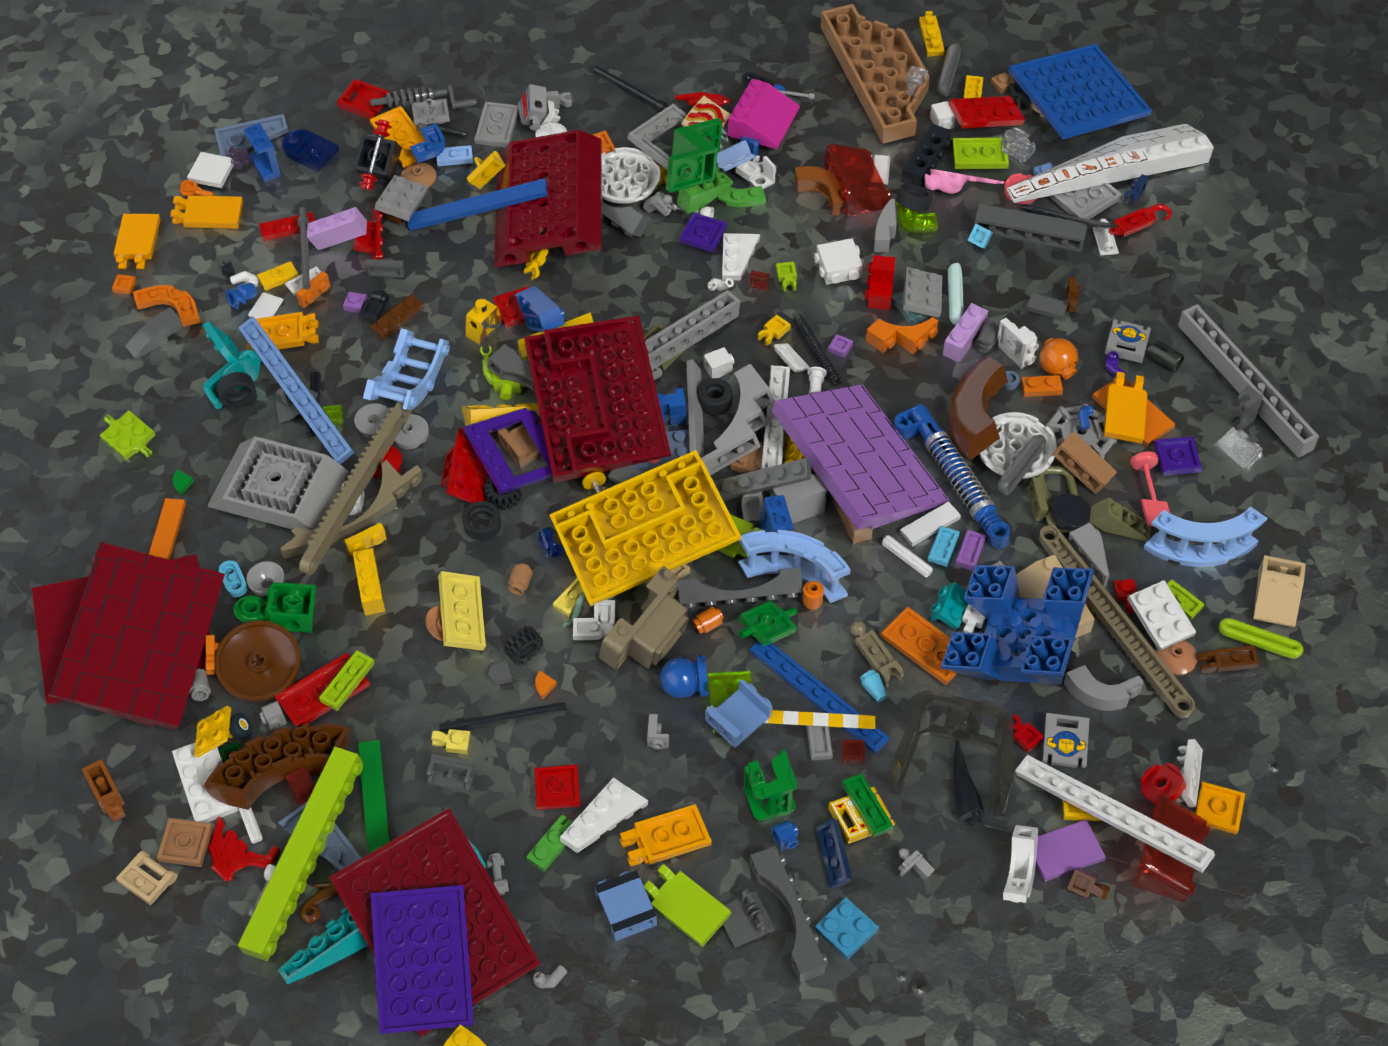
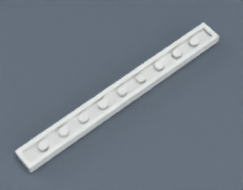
[1015,755,1215,873]

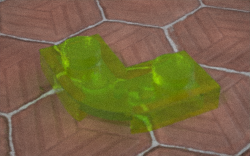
[896,202,938,233]

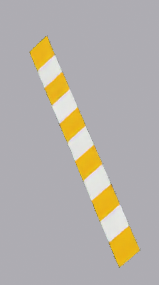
[707,707,875,729]

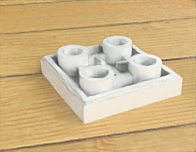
[187,152,235,188]

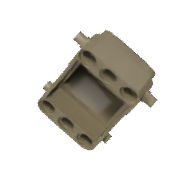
[599,566,689,670]

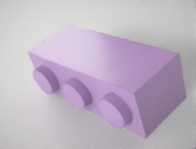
[307,207,367,250]
[943,303,988,363]

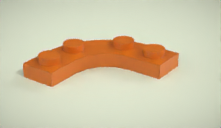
[133,285,201,327]

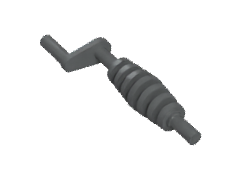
[370,84,476,110]

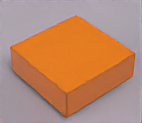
[112,274,137,295]

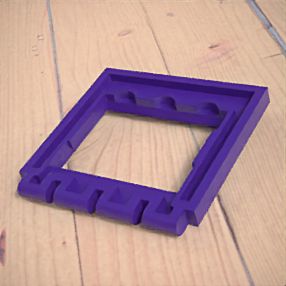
[463,408,552,494]

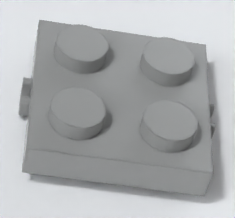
[412,98,450,126]

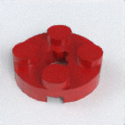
[1141,763,1186,807]

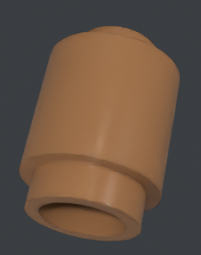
[508,563,533,595]

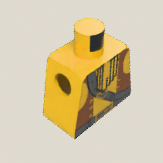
[466,299,503,346]

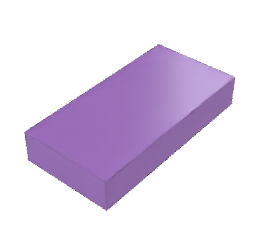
[955,530,986,570]

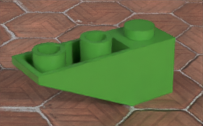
[677,172,733,214]

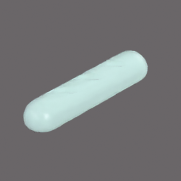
[948,263,964,325]

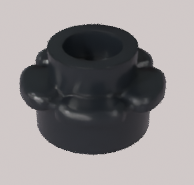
[220,260,235,278]

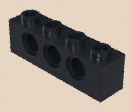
[900,123,953,187]

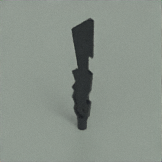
[1022,204,1118,228]

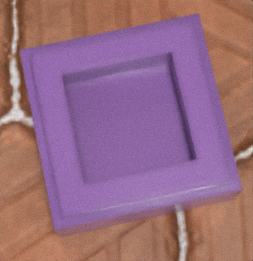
[828,334,853,358]

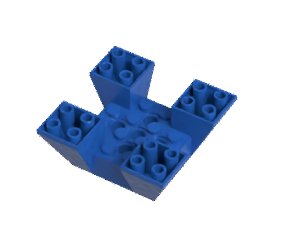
[941,565,1094,684]

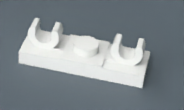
[1175,739,1203,807]

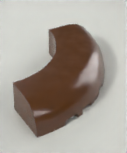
[948,356,1008,461]
[204,723,350,810]

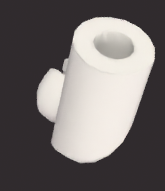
[230,271,258,287]
[707,278,734,291]

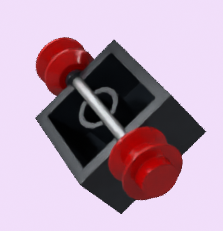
[353,119,402,191]

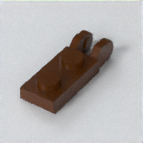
[1197,646,1260,674]

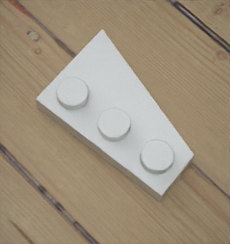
[722,233,760,280]

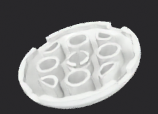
[602,147,660,204]
[979,412,1057,479]

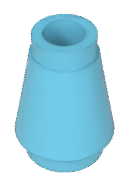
[860,670,888,702]

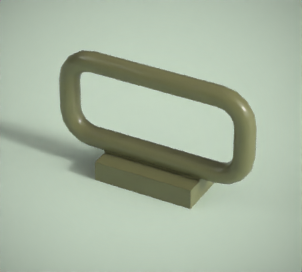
[1027,466,1079,533]

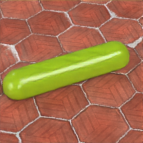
[1219,618,1303,659]

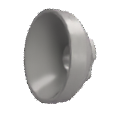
[246,561,285,596]

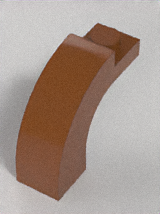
[794,166,844,216]

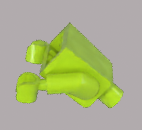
[480,345,528,400]

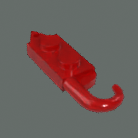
[1109,204,1172,237]

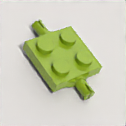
[99,410,156,461]

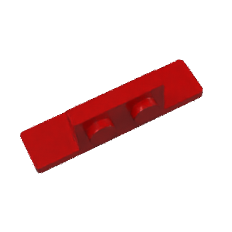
[354,207,383,260]

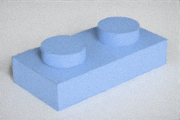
[437,145,473,166]

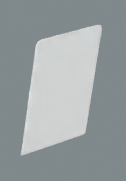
[248,292,284,318]

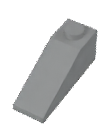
[1068,522,1109,587]

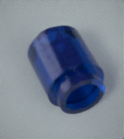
[538,527,564,558]

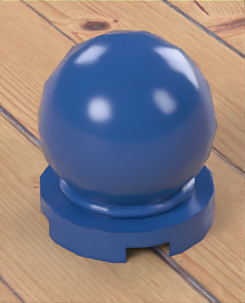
[659,655,709,699]

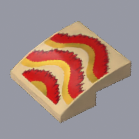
[681,96,731,138]

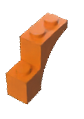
[866,317,938,354]

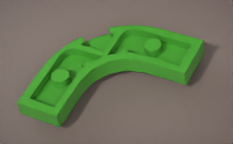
[715,166,766,207]

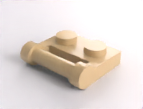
[116,850,178,906]

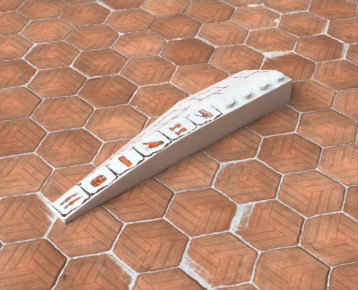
[1006,124,1214,203]

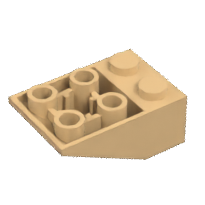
[1253,555,1306,628]

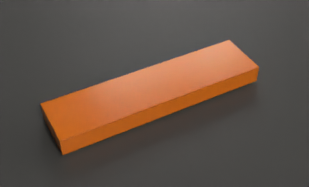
[149,498,186,560]

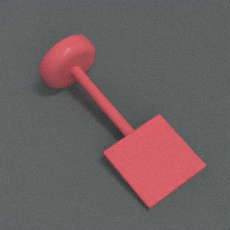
[1130,451,1170,527]

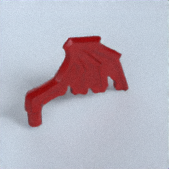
[674,92,730,107]
[208,816,280,882]

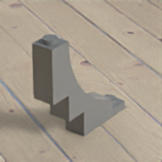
[701,364,775,475]

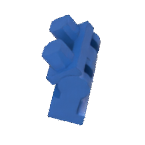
[657,388,687,426]

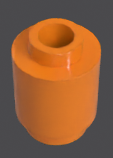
[803,581,824,610]
[691,606,724,635]

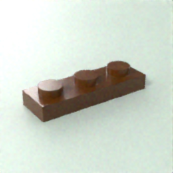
[370,294,424,341]

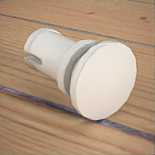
[808,367,827,394]

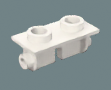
[1092,219,1119,256]

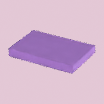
[1036,820,1106,882]

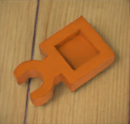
[206,635,219,675]

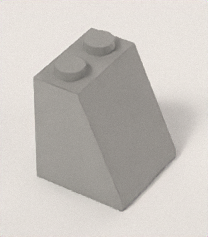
[765,474,828,523]

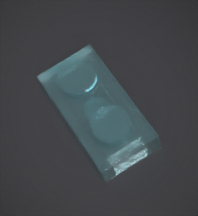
[891,290,927,326]

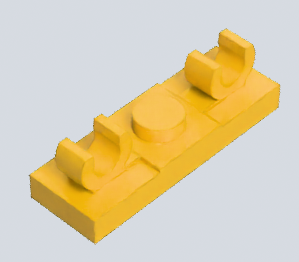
[919,11,945,57]

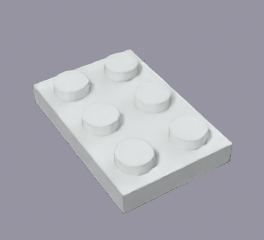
[1127,580,1196,651]

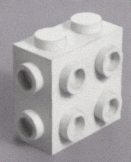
[814,238,865,285]

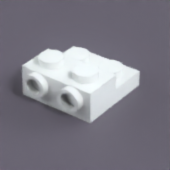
[996,318,1039,369]

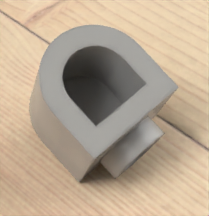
[259,701,287,731]

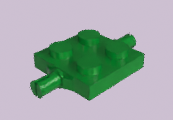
[738,601,797,647]

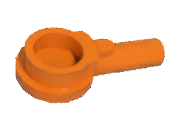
[179,180,215,196]

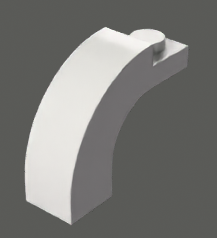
[1003,825,1038,903]

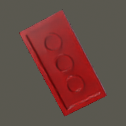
[949,96,1025,128]
[275,653,370,728]

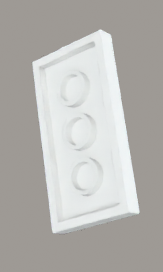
[172,743,239,823]

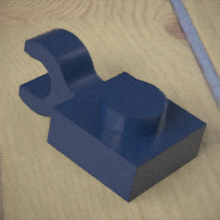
[1123,174,1148,205]

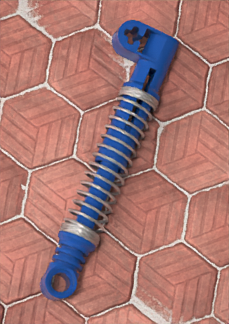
[894,404,1010,549]

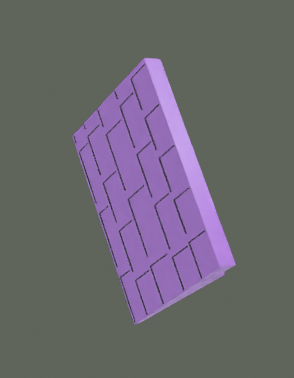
[771,384,949,530]

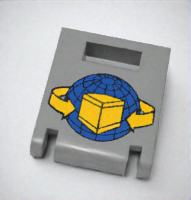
[1105,319,1151,363]
[1042,713,1090,769]

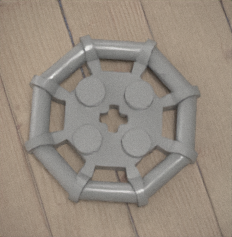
[1044,403,1117,459]

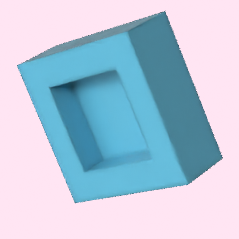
[968,224,993,249]

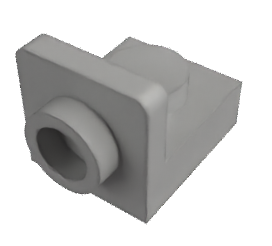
[647,714,669,749]

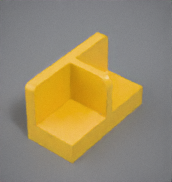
[467,151,505,189]

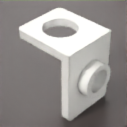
[749,156,776,189]

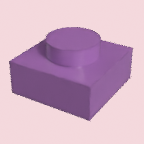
[343,292,367,313]

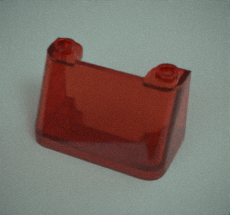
[824,144,891,217]
[1132,794,1210,903]

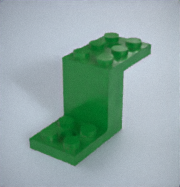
[666,118,723,193]

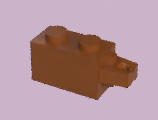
[82,759,126,822]

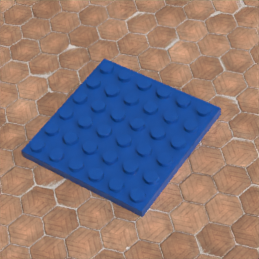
[1008,44,1152,139]

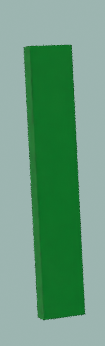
[358,740,390,854]

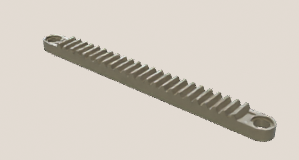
[299,394,413,575]
[1039,525,1195,718]

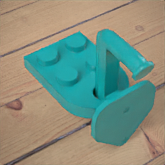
[203,321,261,409]

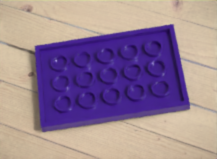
[371,885,474,1035]

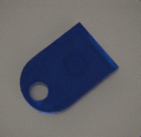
[282,130,339,172]

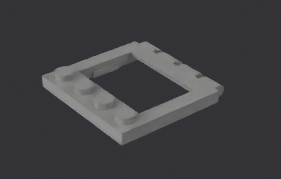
[627,104,723,174]

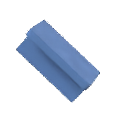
[717,140,756,172]

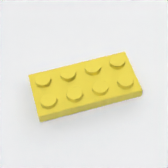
[438,571,486,651]

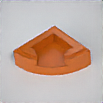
[535,671,557,700]

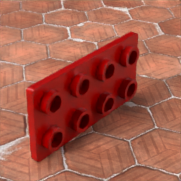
[440,428,489,504]

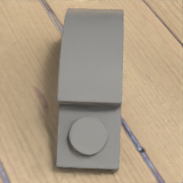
[1064,665,1143,711]

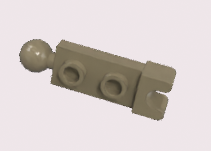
[850,620,904,687]

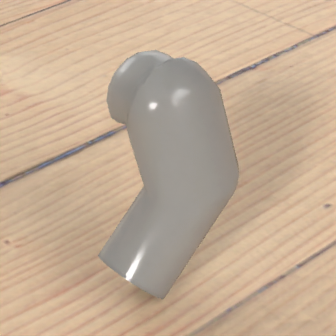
[533,965,568,989]

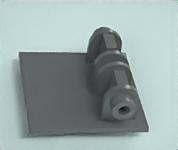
[723,889,775,948]

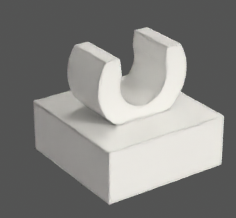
[541,100,560,125]

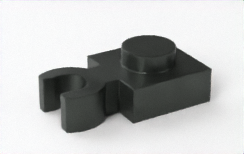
[1009,83,1030,109]

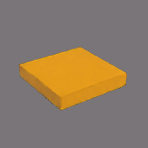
[1193,782,1246,834]

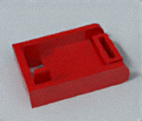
[337,79,391,119]

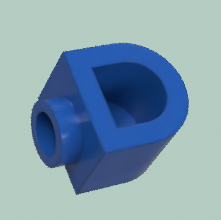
[771,820,799,851]

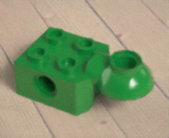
[234,582,316,633]

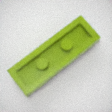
[319,650,375,711]

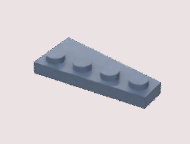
[214,114,288,158]
[278,801,361,871]

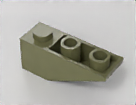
[1090,497,1151,542]

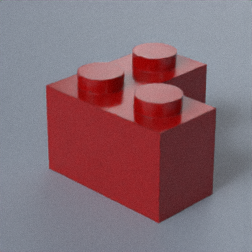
[865,255,896,310]

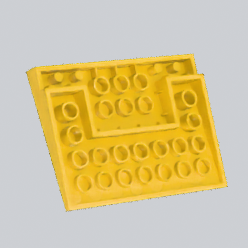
[549,450,742,606]

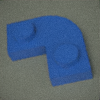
[410,123,445,163]

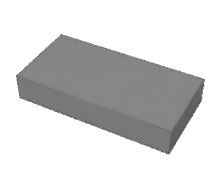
[806,725,833,761]

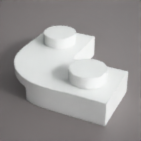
[573,600,615,640]

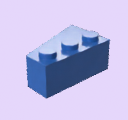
[515,286,565,333]

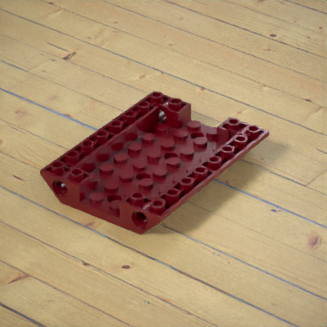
[494,130,602,268]

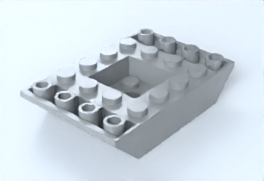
[208,436,350,530]

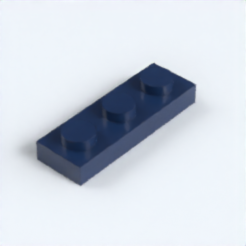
[817,818,853,889]

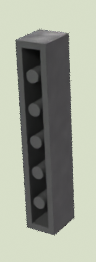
[974,204,1088,252]

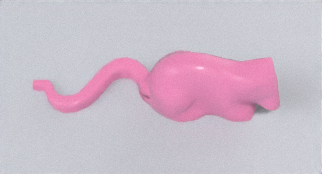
[925,169,1004,194]

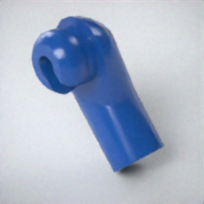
[1078,405,1093,430]

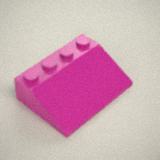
[727,79,800,149]

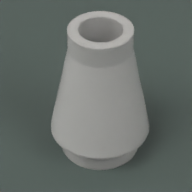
[189,669,211,701]

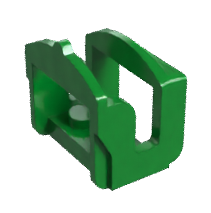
[744,749,797,821]

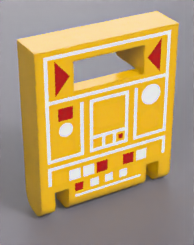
[828,787,895,844]

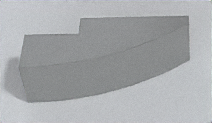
[874,199,896,252]

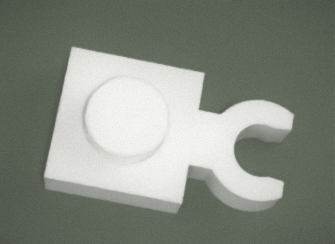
[736,155,763,181]

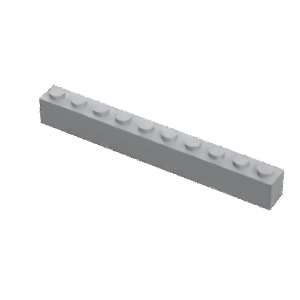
[1178,304,1319,458]

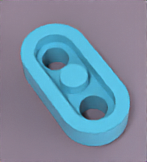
[219,560,247,597]

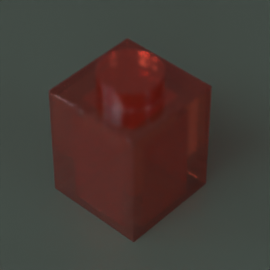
[286,766,315,806]

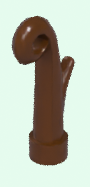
[300,881,338,923]

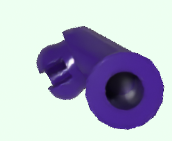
[1106,351,1125,377]

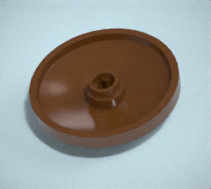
[215,621,301,703]

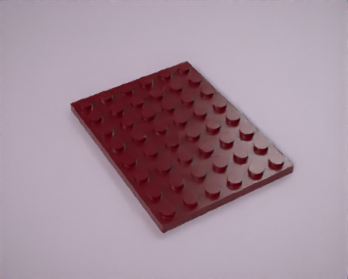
[329,808,541,1038]

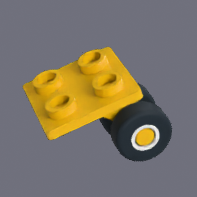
[194,706,252,758]

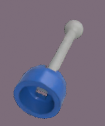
[774,84,815,100]

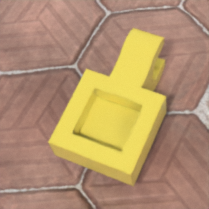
[431,729,470,754]

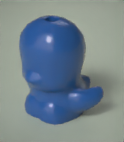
[226,282,257,310]

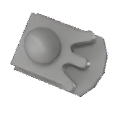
[643,191,673,216]
[898,848,935,881]

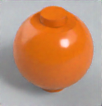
[1040,338,1078,380]

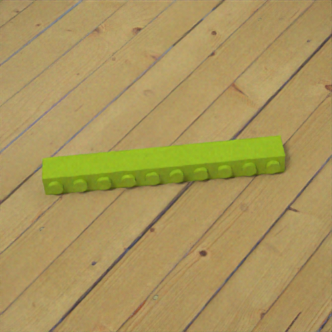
[238,747,363,962]

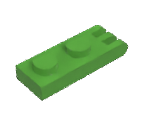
[526,814,573,872]

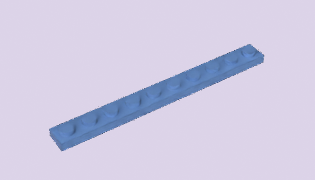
[238,316,355,464]

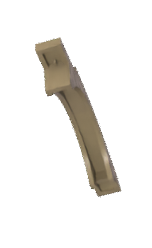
[280,460,422,559]

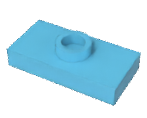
[928,526,960,567]

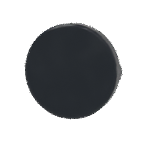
[1051,494,1091,530]

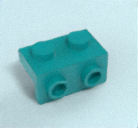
[929,582,969,630]

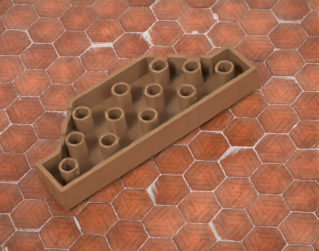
[820,4,930,144]

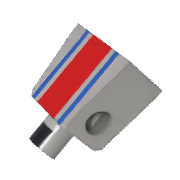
[518,84,547,130]

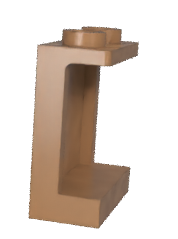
[498,410,542,468]

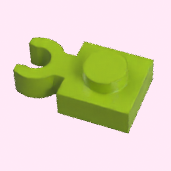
[776,261,797,292]

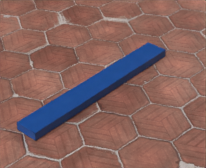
[408,178,548,231]
[749,641,889,754]

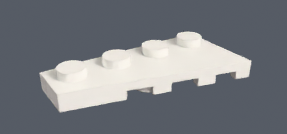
[560,778,648,853]

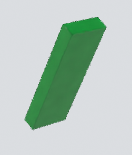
[842,773,893,838]

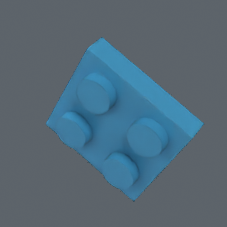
[815,897,879,960]

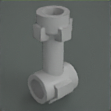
[487,853,509,895]

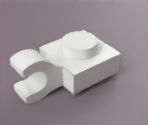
[962,604,986,633]

